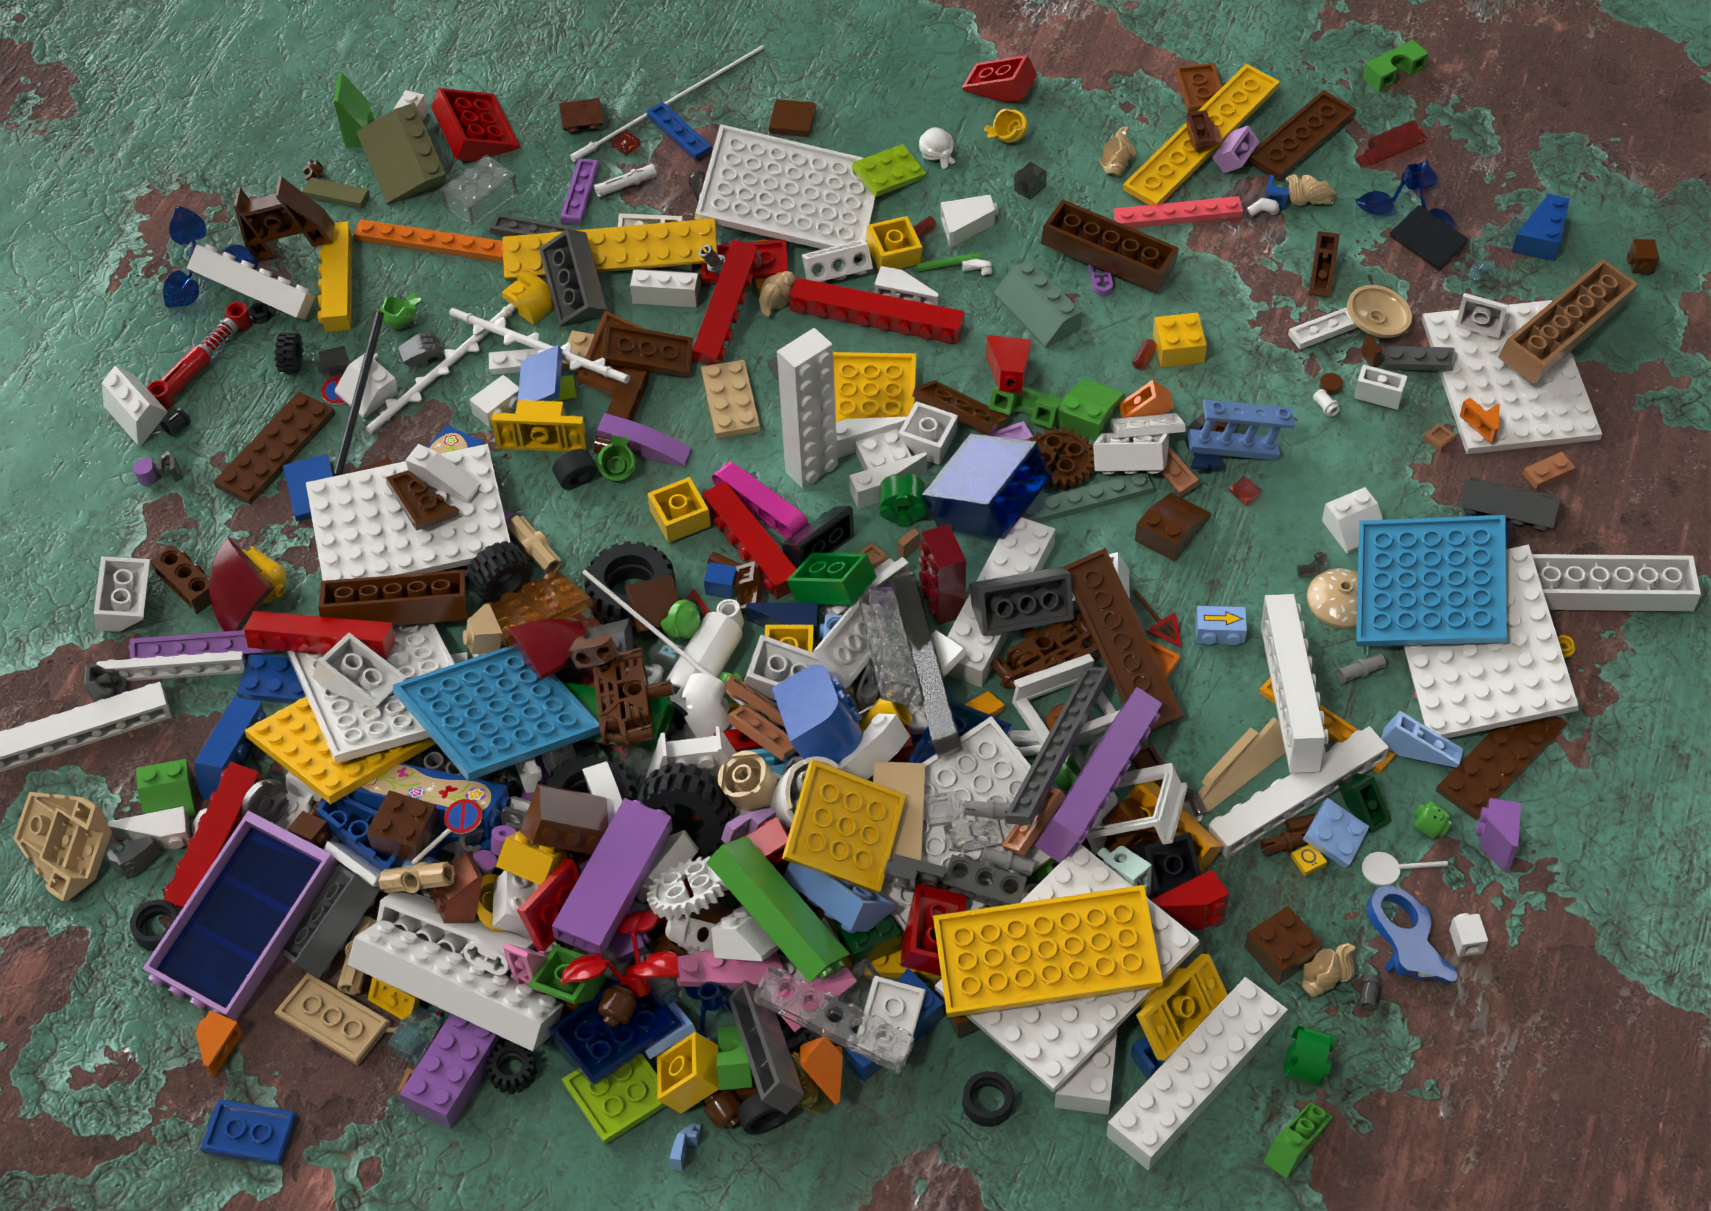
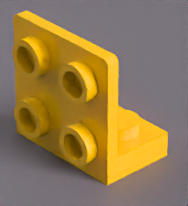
[367,977,420,1024]

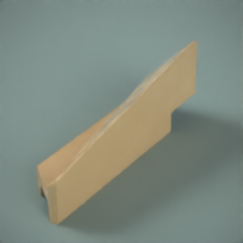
[1191,717,1286,813]

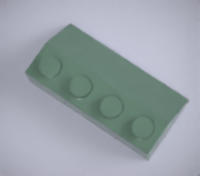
[994,259,1082,348]

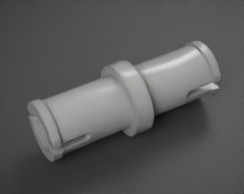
[1336,653,1386,684]
[963,799,1011,820]
[980,846,1035,876]

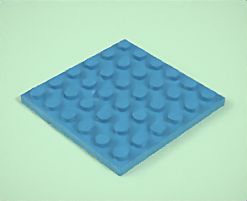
[1356,515,1507,646]
[393,645,601,781]

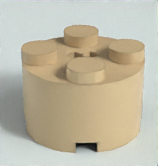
[718,751,777,811]

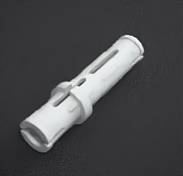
[594,164,657,198]

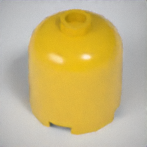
[242,546,287,604]

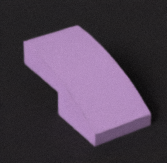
[721,808,776,843]

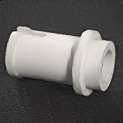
[1313,389,1340,417]

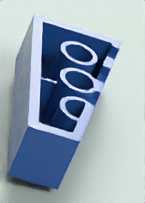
[194,697,266,800]
[316,796,406,871]
[846,968,944,1082]

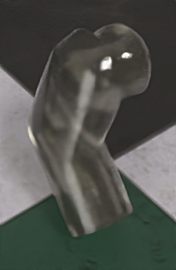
[1297,552,1328,577]
[1184,788,1207,817]

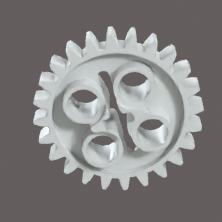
[647,856,728,920]

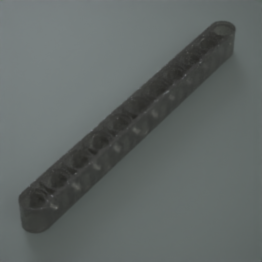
[890,569,963,759]

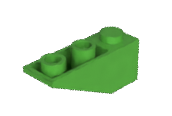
[1263,1102,1333,1178]

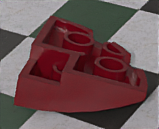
[209,538,275,632]
[508,619,587,680]

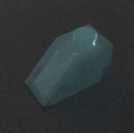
[387,1006,444,1065]

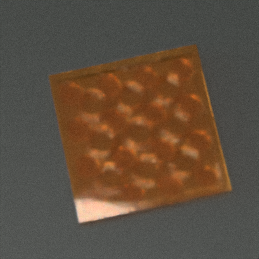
[474,571,593,648]

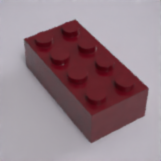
[919,524,966,625]

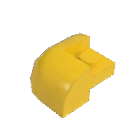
[502,270,554,325]

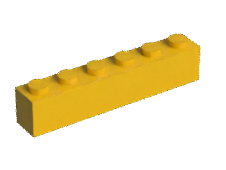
[318,221,352,332]

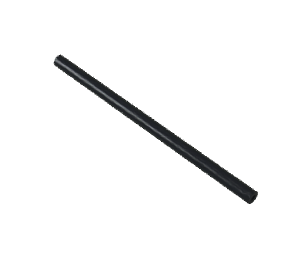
[333,311,384,476]

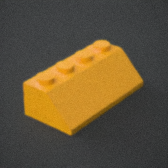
[1124,781,1224,872]

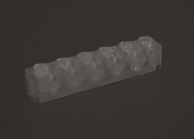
[859,585,919,705]
[754,966,914,1074]

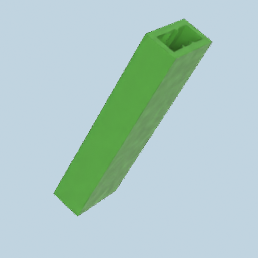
[706,836,849,983]

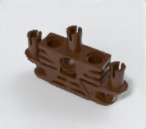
[990,613,1102,689]
[593,647,674,749]

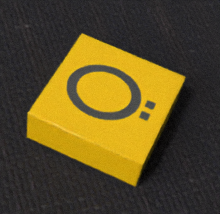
[1291,844,1327,877]

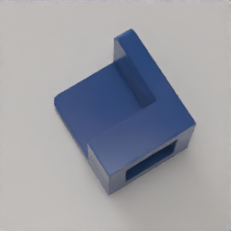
[1265,175,1289,210]
[704,562,737,599]
[1131,1037,1167,1079]

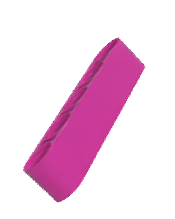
[711,461,809,539]

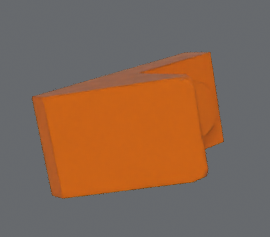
[1460,398,1500,444]

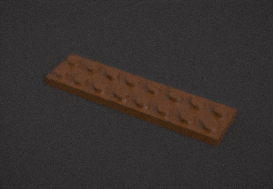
[1062,548,1184,733]

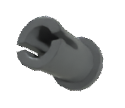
[1359,974,1382,1011]

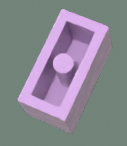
[1212,126,1260,173]

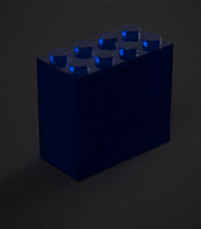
[922,434,1052,539]

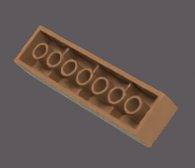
[1498,259,1638,384]

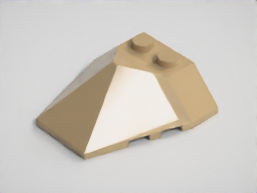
[13,792,112,902]

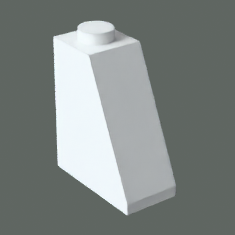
[941,195,998,247]
[636,830,699,903]

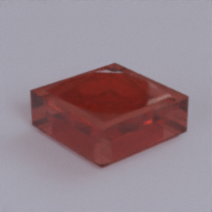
[611,130,641,156]
[1229,476,1262,506]

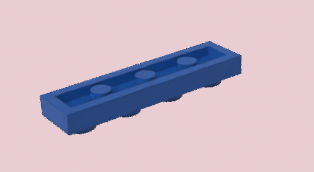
[646,102,712,161]

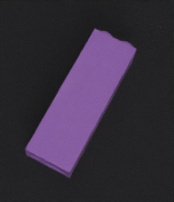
[552,798,672,956]

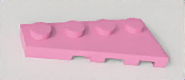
[676,950,788,989]

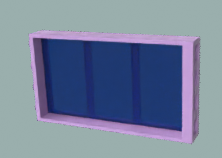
[142,811,338,1021]

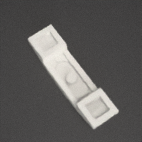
[582,761,623,826]

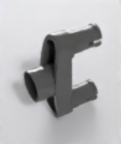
[857,651,895,712]

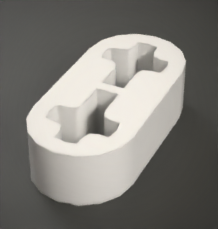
[464,938,510,975]

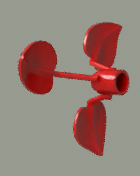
[561,909,679,998]

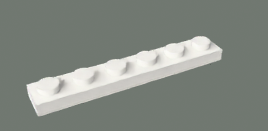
[97,651,246,681]

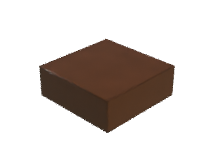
[1361,336,1382,367]

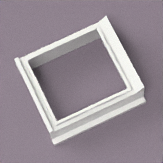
[1012,654,1120,746]
[1086,763,1188,856]

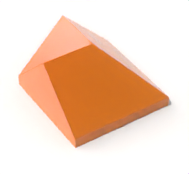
[800,1036,843,1105]

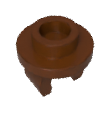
[302,159,324,181]

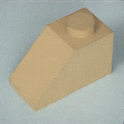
[463,604,503,654]

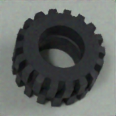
[467,541,533,604]

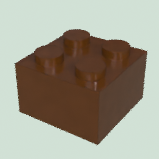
[366,790,441,861]
[1245,906,1322,985]

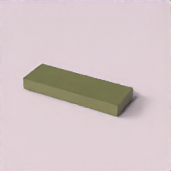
[302,177,369,209]

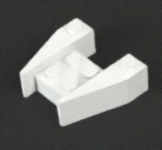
[836,417,927,509]
[800,713,910,780]
[646,726,737,814]

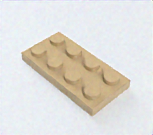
[701,360,760,439]

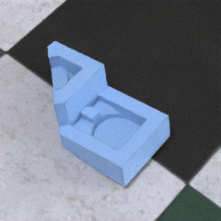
[670,1123,701,1171]

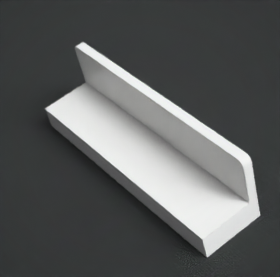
[820,557,909,616]

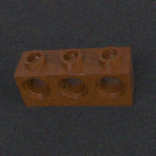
[150,545,212,614]

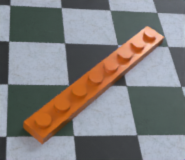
[353,219,503,263]

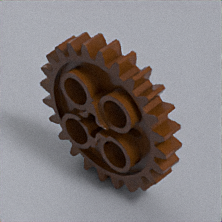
[1022,427,1095,491]

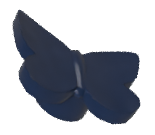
[1185,436,1223,470]

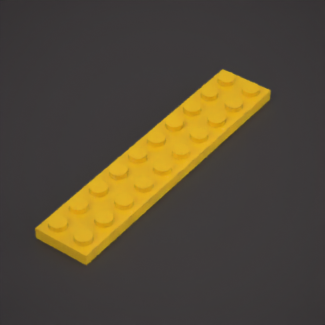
[1123,64,1280,206]
[502,218,718,280]

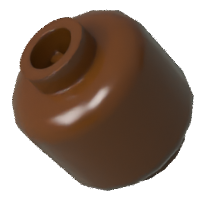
[598,985,637,1028]
[704,1089,742,1129]

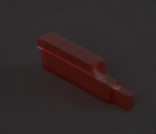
[1356,120,1427,168]

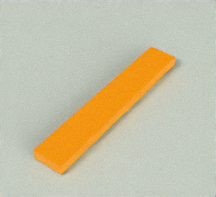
[1259,678,1395,774]

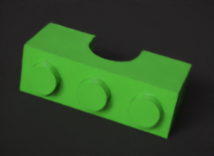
[1363,40,1429,92]
[989,385,1063,429]
[717,1026,754,1090]

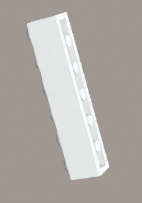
[187,244,315,320]

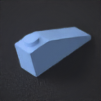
[1381,711,1463,768]

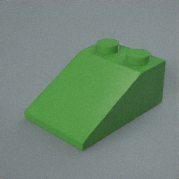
[334,73,376,147]
[1056,378,1124,441]

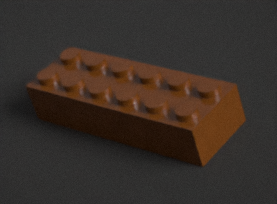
[1041,199,1179,293]
[318,570,468,626]

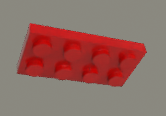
[701,239,788,284]

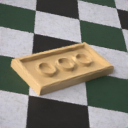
[873,761,925,861]
[274,972,391,1066]

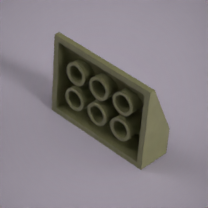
[356,102,446,205]

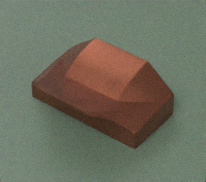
[1186,110,1223,149]

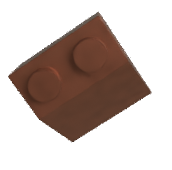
[559,98,604,132]
[430,852,483,923]

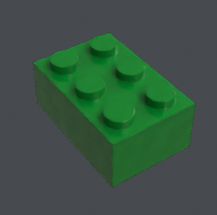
[787,553,877,606]

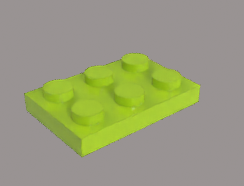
[851,144,926,197]

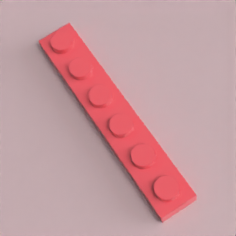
[1113,196,1243,228]

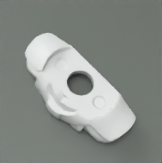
[665,916,716,954]

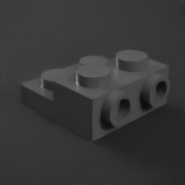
[884,854,946,891]

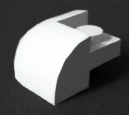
[682,673,730,738]

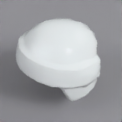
[919,127,955,169]

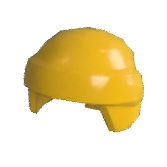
[984,109,1028,143]

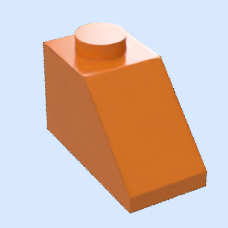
[1119,380,1174,418]
[196,1010,243,1078]

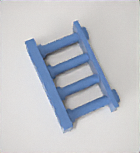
[1187,399,1295,460]

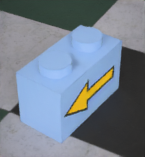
[1195,606,1247,645]

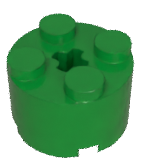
[879,473,926,527]
[1283,1025,1336,1087]

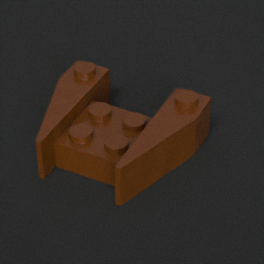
[234,176,335,261]

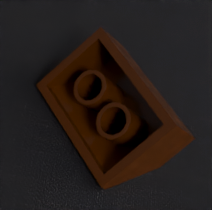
[520,784,608,855]

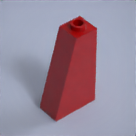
[985,335,1031,393]

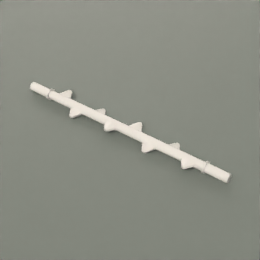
[366,303,517,434]
[449,308,630,384]

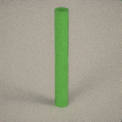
[916,253,981,272]

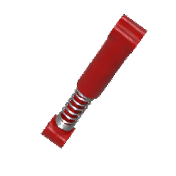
[147,302,252,410]

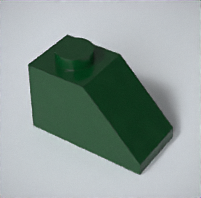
[1338,773,1392,833]

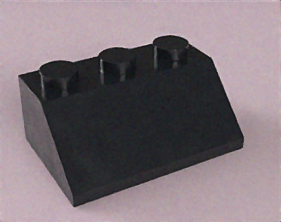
[782,506,854,569]

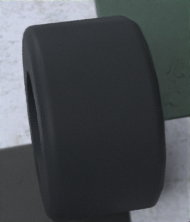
[552,449,597,490]

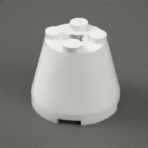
[769,756,839,830]

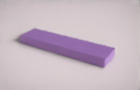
[560,159,599,225]

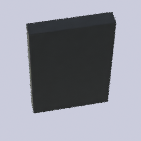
[1390,205,1468,271]

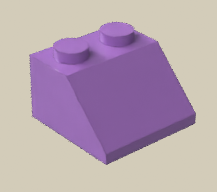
[1475,798,1521,873]

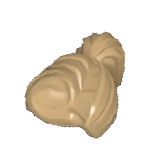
[1099,126,1136,177]
[1286,174,1337,206]
[759,271,795,317]
[1302,943,1356,998]

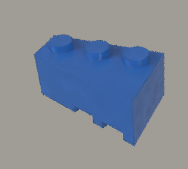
[1512,194,1570,261]

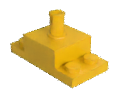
[491,400,588,452]
[1136,954,1228,1061]

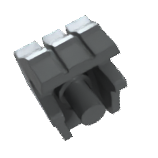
[398,331,444,367]
[84,664,126,702]
[106,836,160,880]

